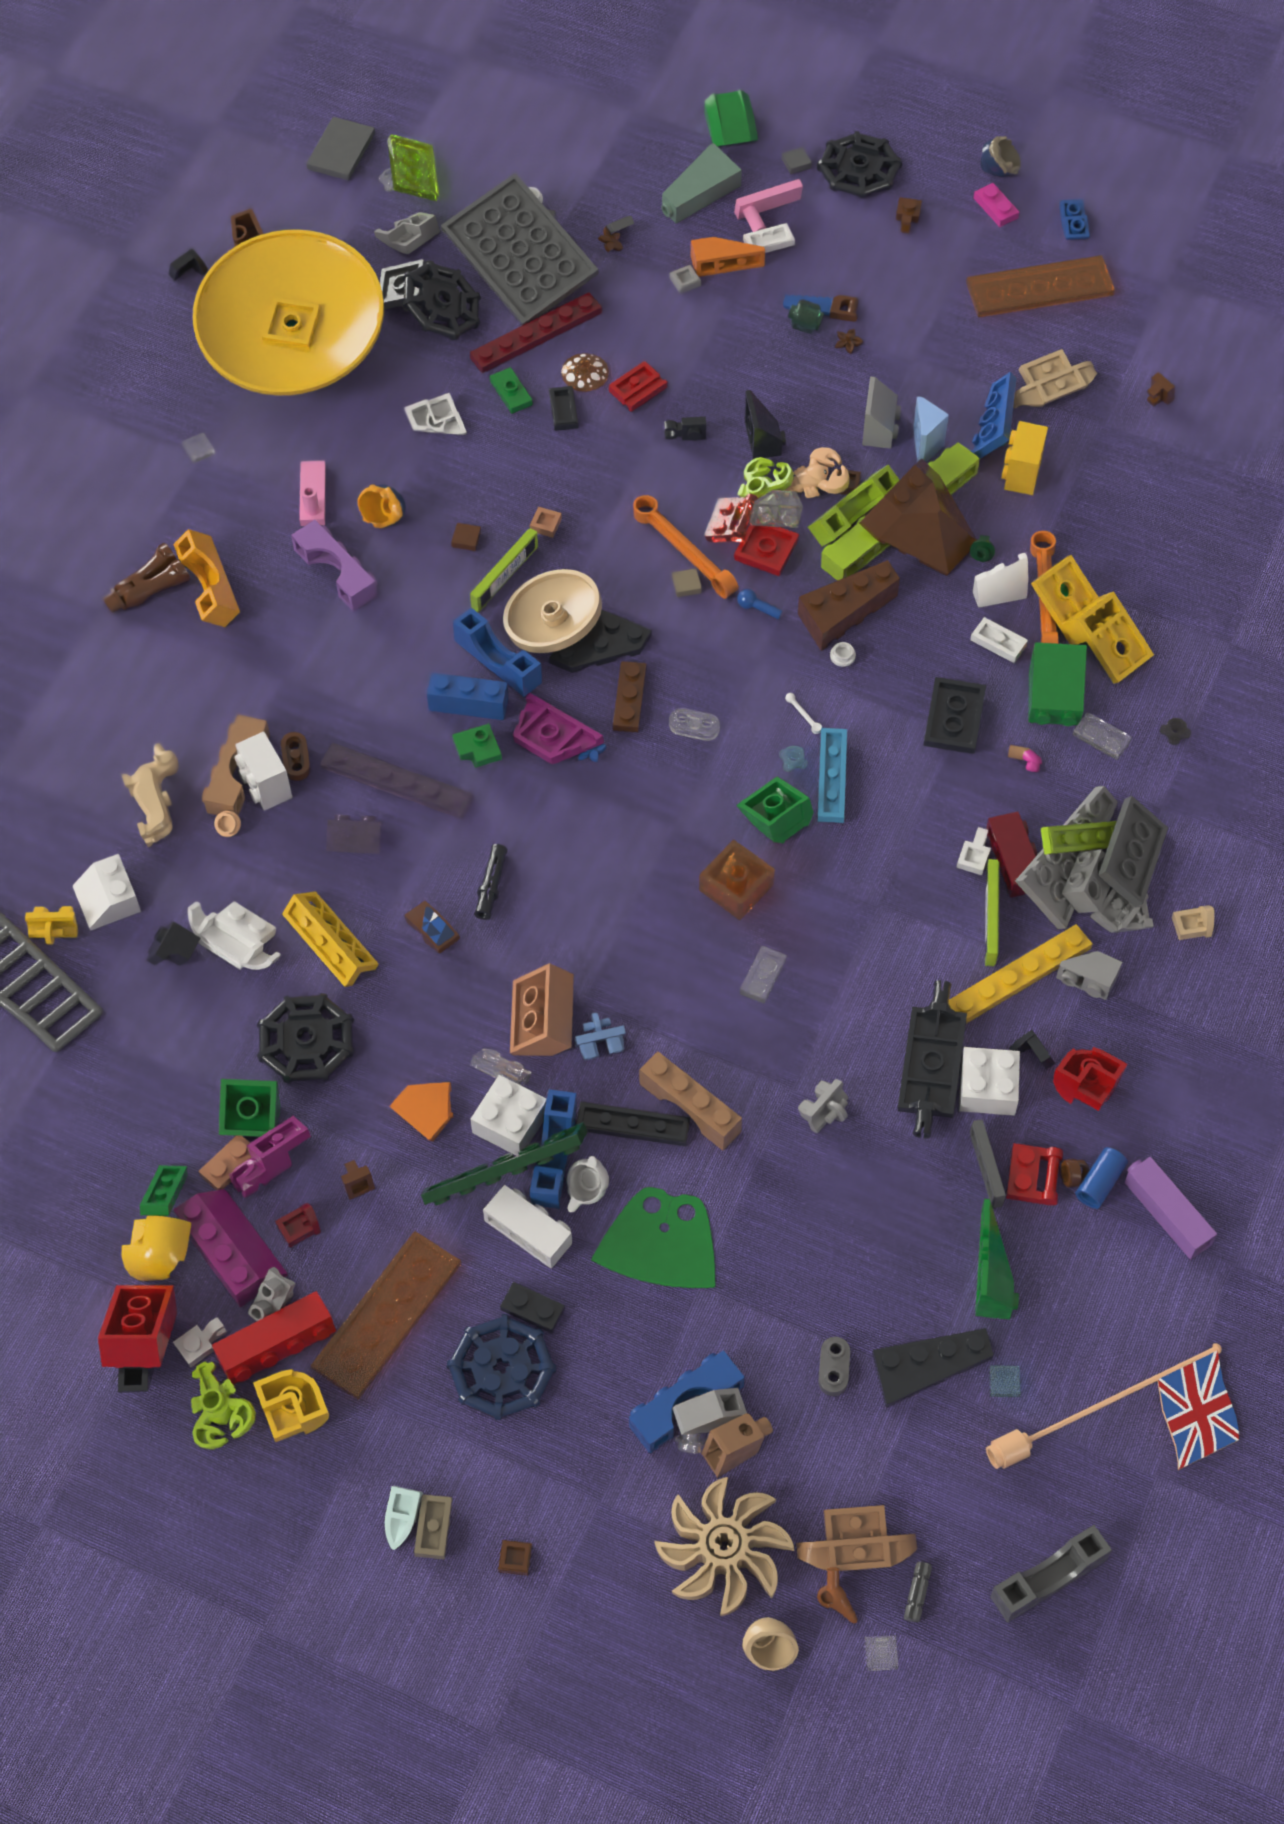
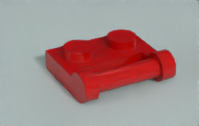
[1006,1143,1063,1206]

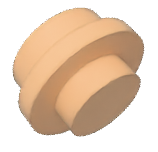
[214,811,241,837]

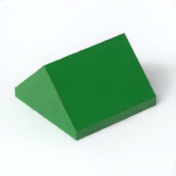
[219,1079,281,1137]

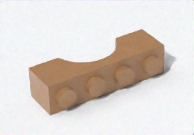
[202,714,270,816]
[639,1051,742,1151]

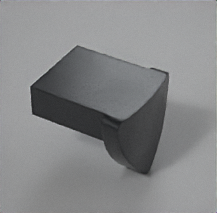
[168,248,209,281]
[1009,1030,1055,1070]

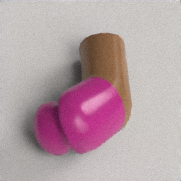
[1008,745,1042,772]

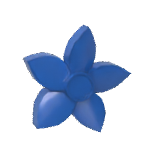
[578,744,607,762]

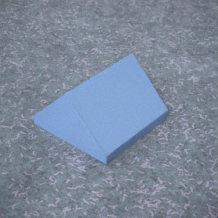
[913,397,949,463]

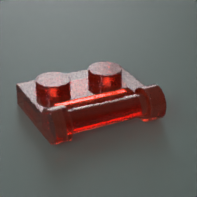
[704,494,759,542]

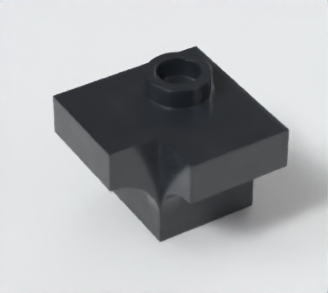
[146,921,201,966]

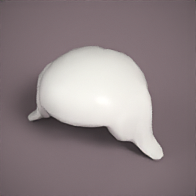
[566,1156,609,1212]

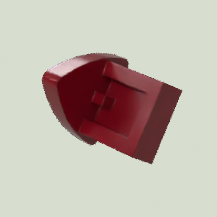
[275,1203,321,1248]

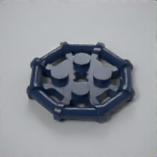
[446,1314,557,1420]

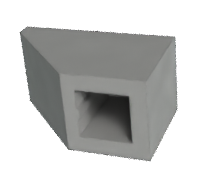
[1056,951,1122,1000]
[673,1388,747,1435]

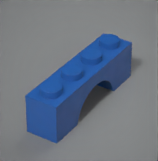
[453,608,542,697]
[530,1089,577,1209]
[629,1350,745,1454]

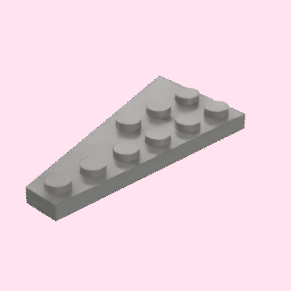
[1015,786,1118,929]

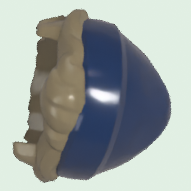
[980,136,1021,177]

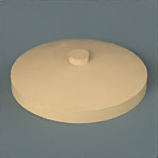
[503,569,602,653]

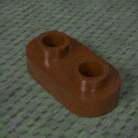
[281,732,311,781]

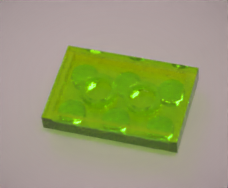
[387,134,440,201]

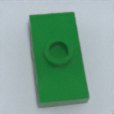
[490,367,533,414]

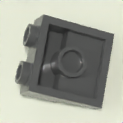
[380,259,430,312]

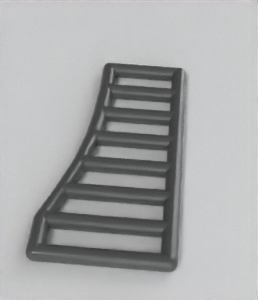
[0,912,103,1052]

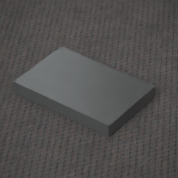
[306,117,375,181]

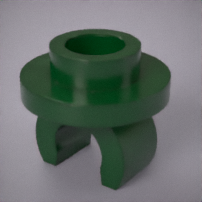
[970,535,995,562]

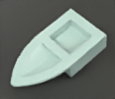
[385,1486,423,1550]

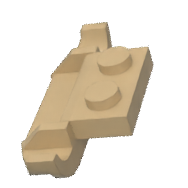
[1013,349,1097,409]

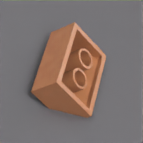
[510,963,574,1056]

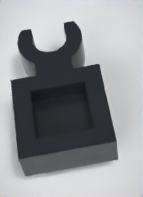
[664,416,706,441]

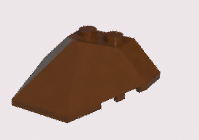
[859,458,977,576]

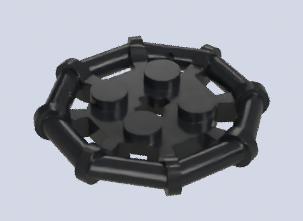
[817,131,903,199]
[402,260,481,340]
[257,993,355,1084]

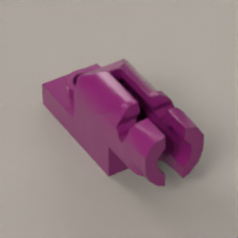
[229,1116,311,1198]

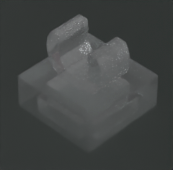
[864,1636,898,1671]

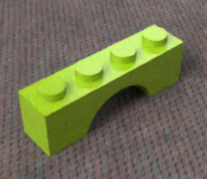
[808,465,899,547]

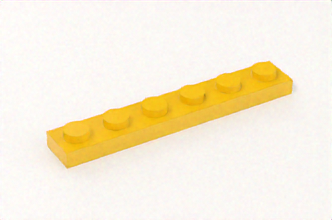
[949,924,1093,1024]

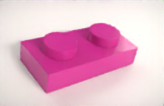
[974,183,1019,227]

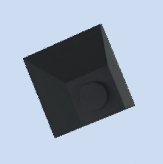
[744,390,786,459]

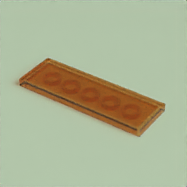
[966,255,1115,317]
[311,1231,461,1400]

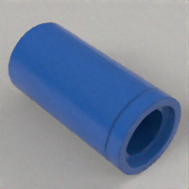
[1075,1147,1128,1209]

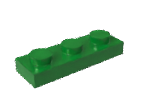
[140,1165,188,1216]

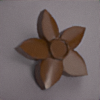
[597,226,623,252]
[835,328,863,354]

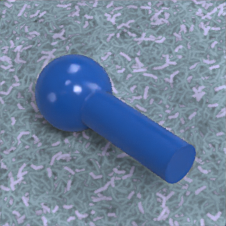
[737,589,783,620]

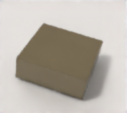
[672,568,702,597]

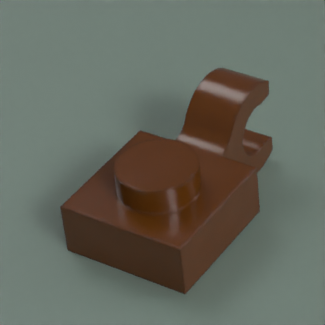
[896,197,922,234]

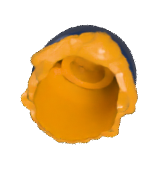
[357,484,406,528]

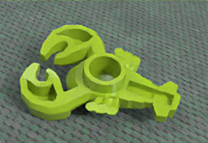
[734,457,794,522]
[191,1361,256,1450]

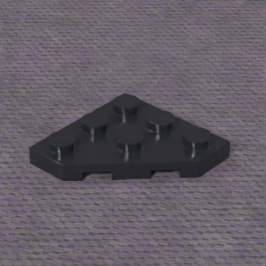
[549,610,652,673]

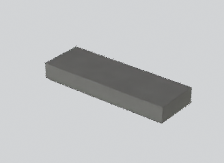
[970,1119,1006,1208]

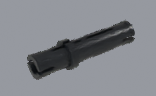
[474,844,508,920]

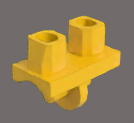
[25,906,78,945]

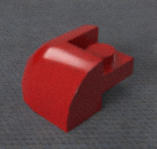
[1053,1047,1128,1111]

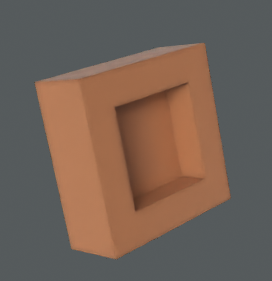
[530,507,562,538]

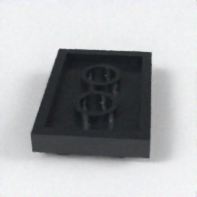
[923,677,986,754]

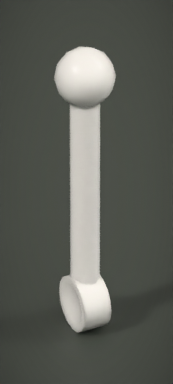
[785,693,822,734]

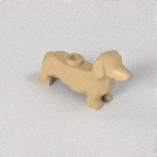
[121,743,179,847]

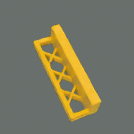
[282,891,379,987]

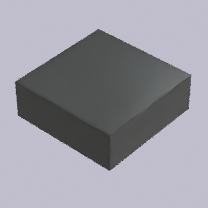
[782,147,812,175]
[606,215,634,233]

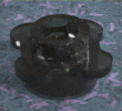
[1160,718,1191,745]

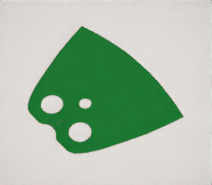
[591,1187,715,1288]

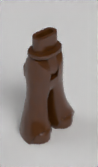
[102,543,190,614]

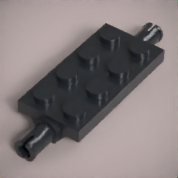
[898,980,967,1139]

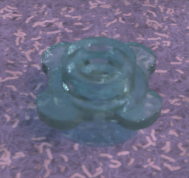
[779,745,808,772]

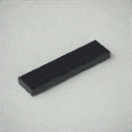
[576,1102,690,1147]

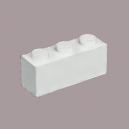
[483,1185,572,1269]

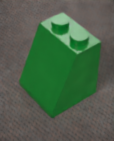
[1028,642,1087,726]

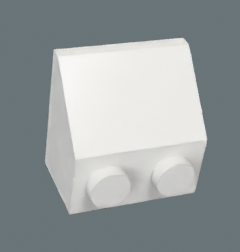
[73,854,141,931]

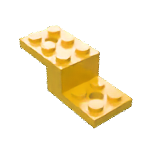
[1031,555,1154,684]

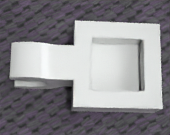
[957,827,991,875]
[173,1317,227,1367]

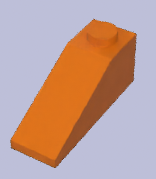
[691,237,765,277]

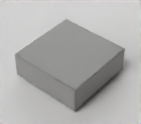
[670,265,701,294]

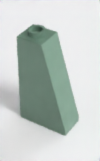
[661,143,742,224]

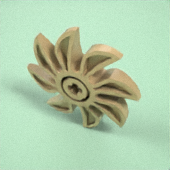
[655,1477,794,1616]

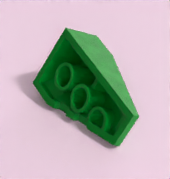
[975,1199,1019,1320]

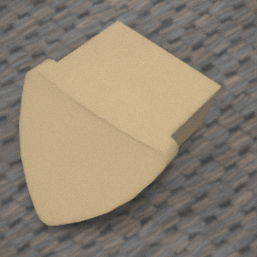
[1172,905,1214,940]

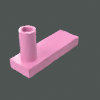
[734,179,803,232]
[300,461,326,526]

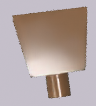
[701,1413,773,1478]

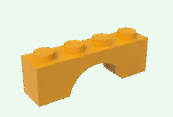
[173,529,240,627]

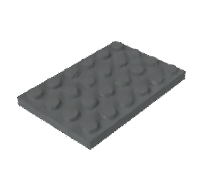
[441,173,599,325]

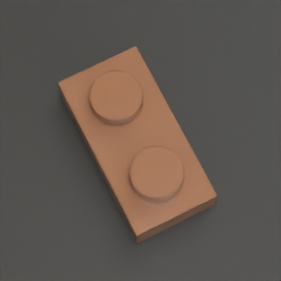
[198,1136,251,1190]

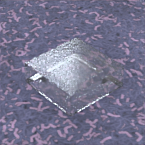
[182,432,215,464]

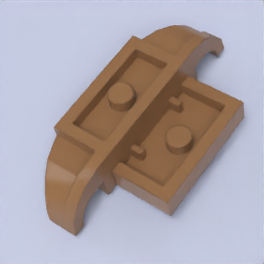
[796,1505,917,1571]

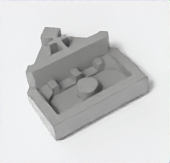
[1090,888,1153,933]

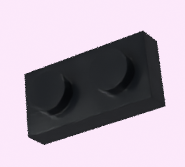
[500,1282,565,1334]

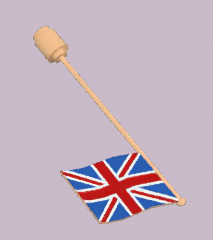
[986,1343,1239,1470]

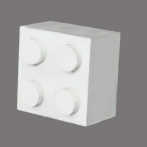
[234,731,292,811]
[959,1047,1020,1116]
[471,1075,547,1156]

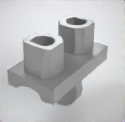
[798,1079,848,1133]
[248,1267,296,1321]

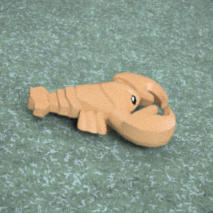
[776,447,850,500]

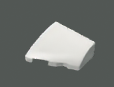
[404,393,467,435]
[973,553,1028,608]

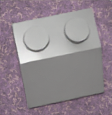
[862,376,901,449]

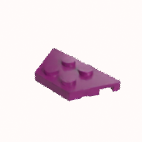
[513,693,604,765]

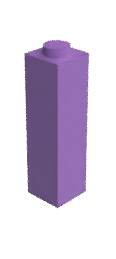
[1125,1156,1217,1260]

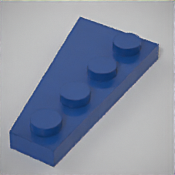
[971,372,1017,459]

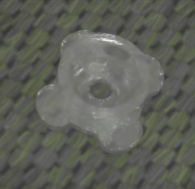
[378,168,405,192]
[675,1433,707,1453]

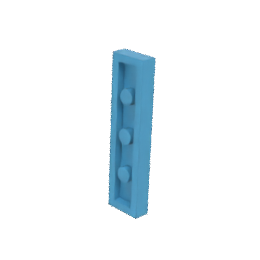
[817,728,847,823]

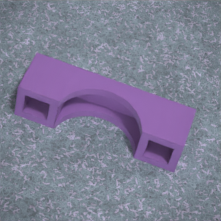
[291,520,377,612]

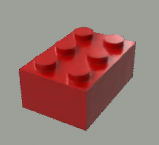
[98,1285,177,1368]

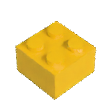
[1001,421,1048,495]

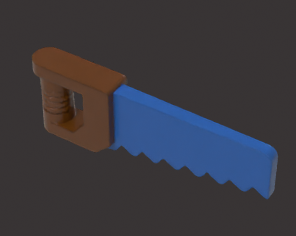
[783,294,859,322]

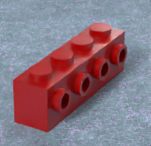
[212,1291,336,1385]

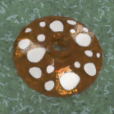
[561,353,609,392]

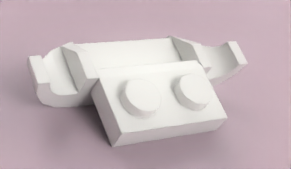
[188,901,281,970]

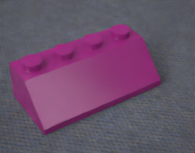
[173,1189,288,1308]

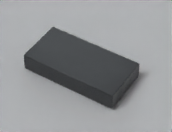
[549,386,579,431]

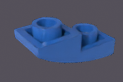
[1059,199,1090,240]

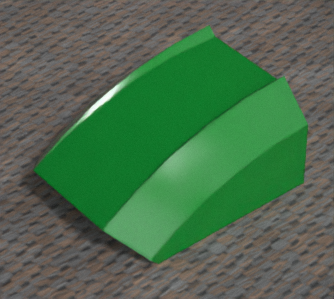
[704,89,758,146]
[736,776,814,844]

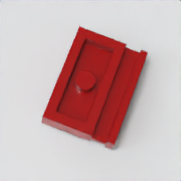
[609,361,668,412]

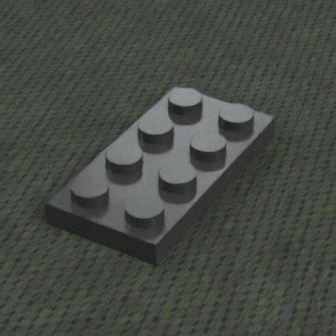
[1098,796,1168,908]

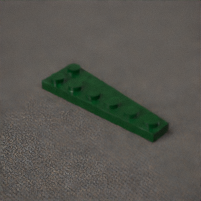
[421,1122,588,1206]

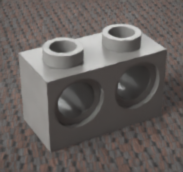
[1062,850,1110,913]

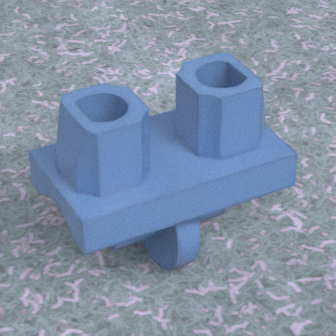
[574,1013,626,1060]

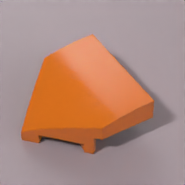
[389,1082,453,1142]

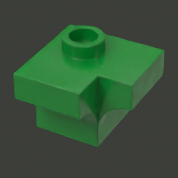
[452,723,502,768]

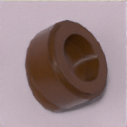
[1060,1159,1089,1188]

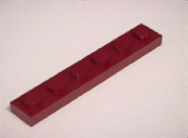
[470,292,602,374]

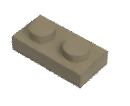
[414,1494,453,1559]

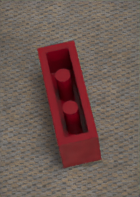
[986,811,1037,898]

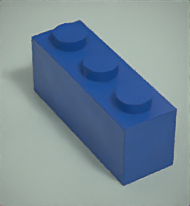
[426,672,509,720]

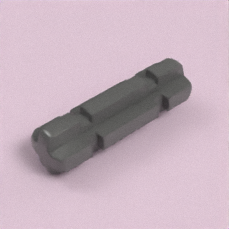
[904,1562,932,1623]

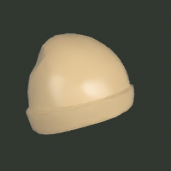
[742,1617,799,1671]

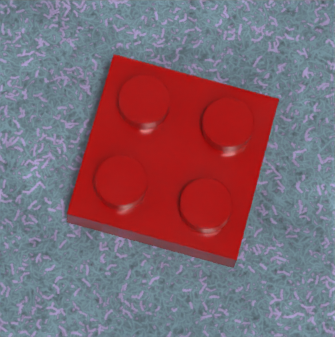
[734,518,799,577]

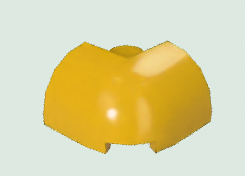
[121,1216,191,1281]
[253,1369,329,1442]

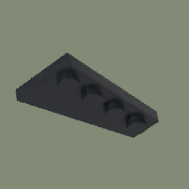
[872,1328,993,1408]

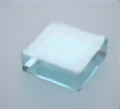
[989,1365,1021,1397]

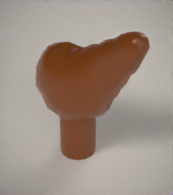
[817,1567,858,1623]

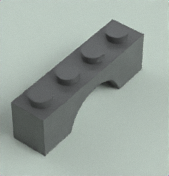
[990,1525,1112,1623]

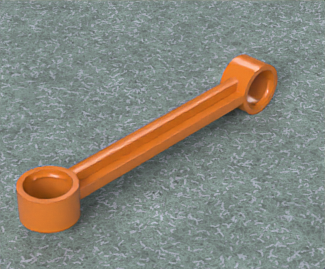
[633,495,739,599]
[1030,531,1058,644]

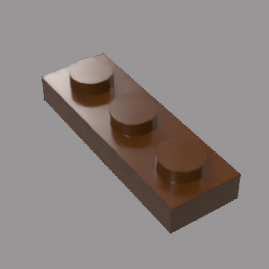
[613,661,646,733]

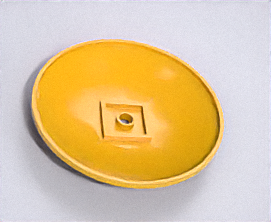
[193,230,384,395]

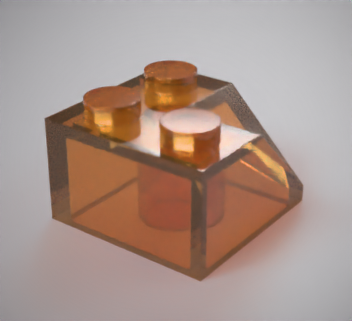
[699,839,775,920]

